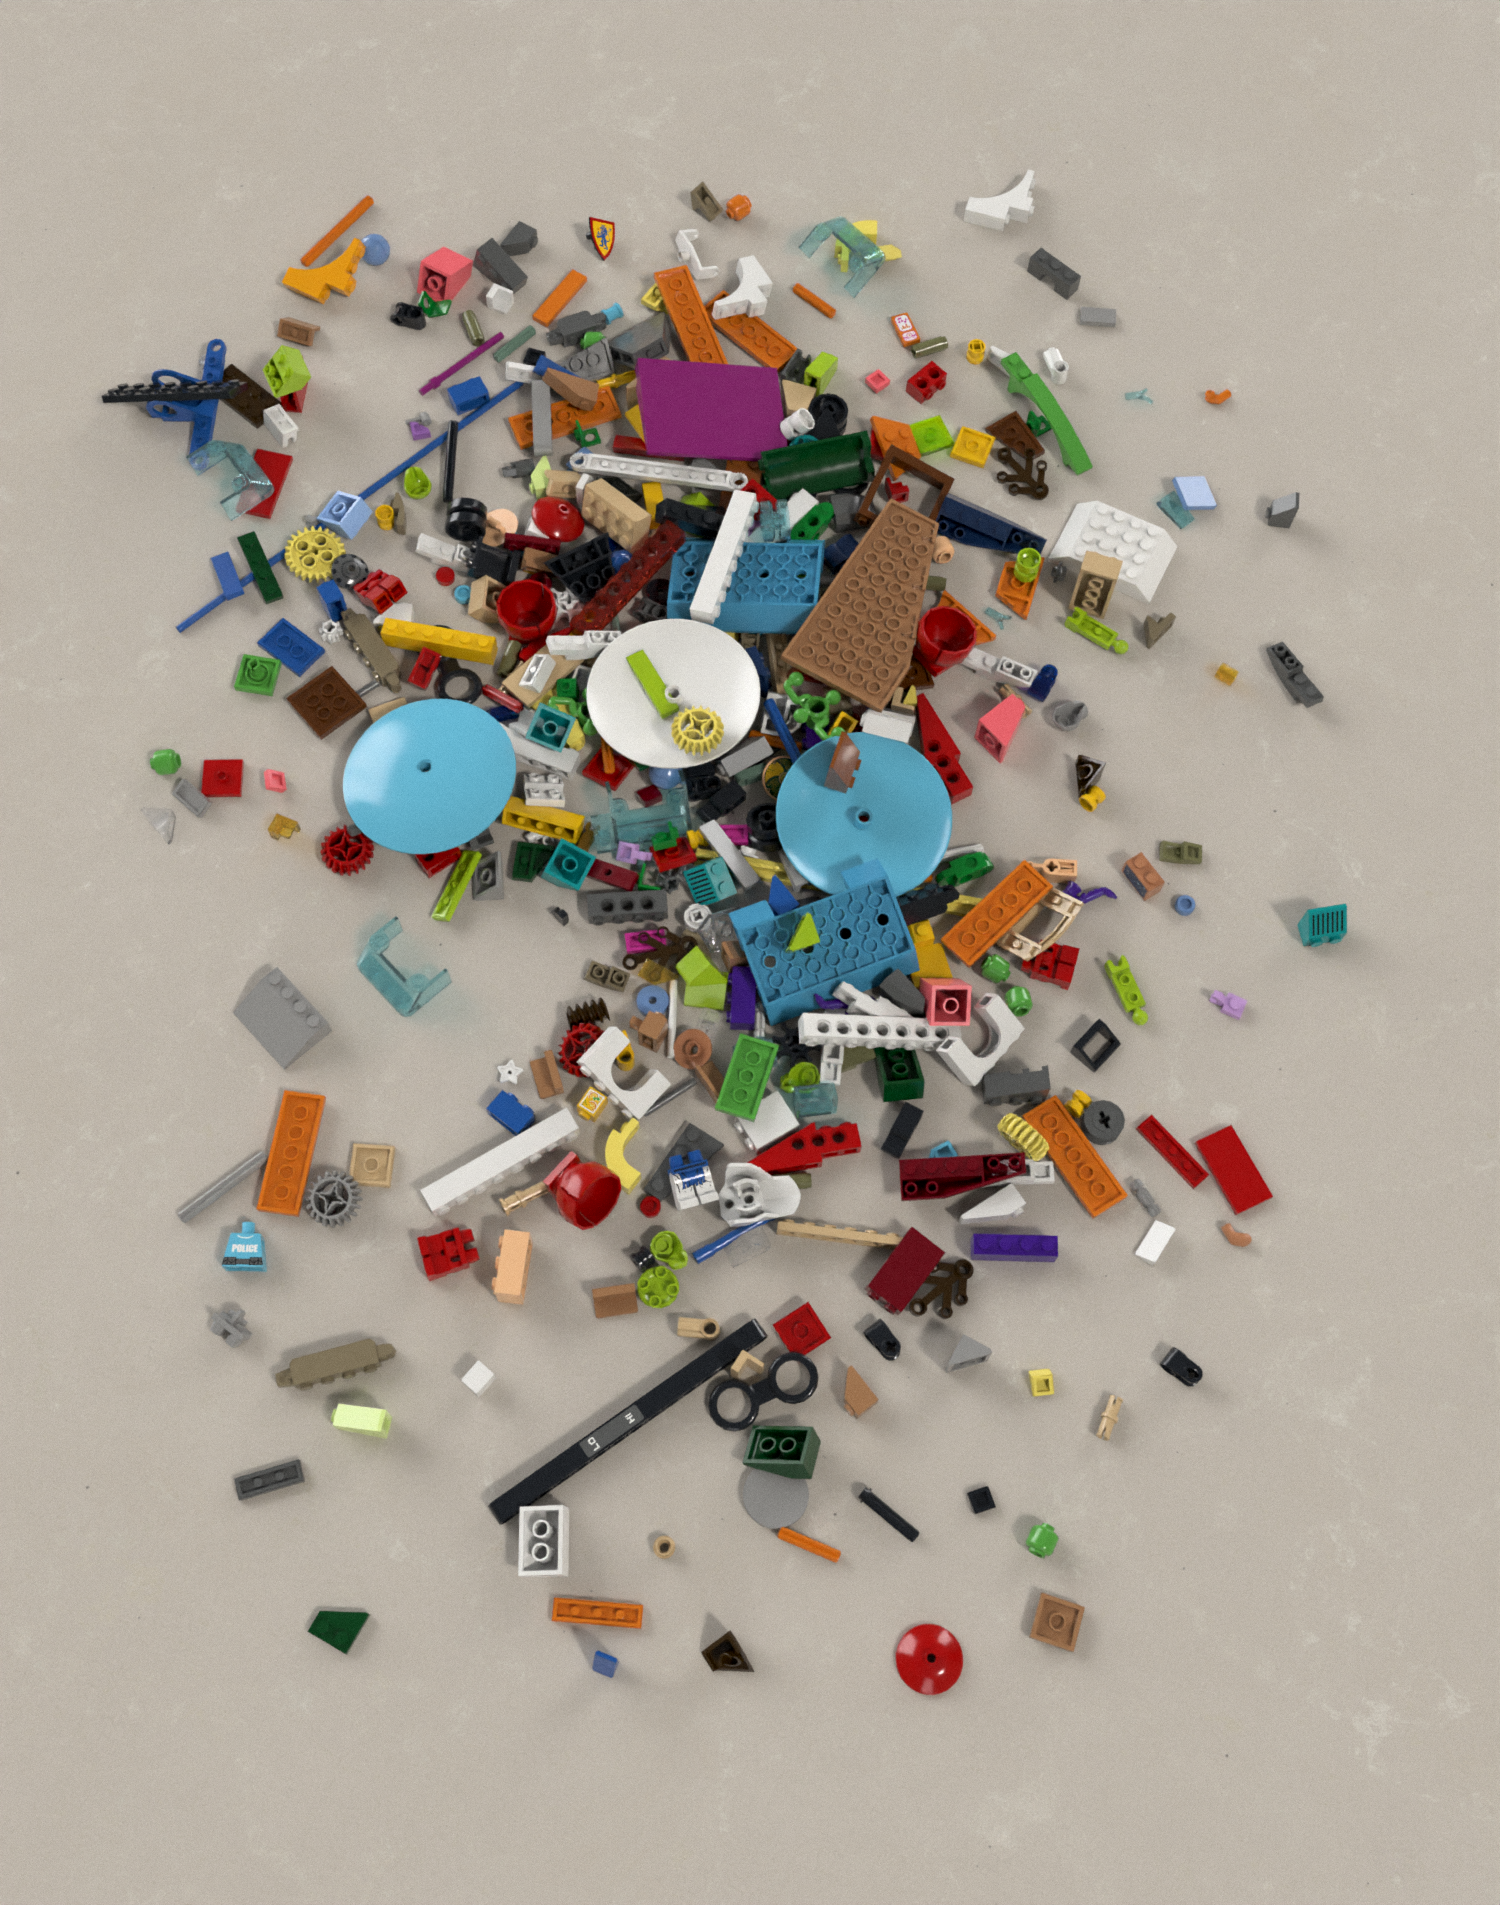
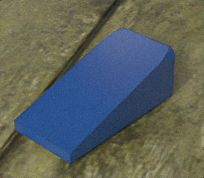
[592,1651,619,1678]

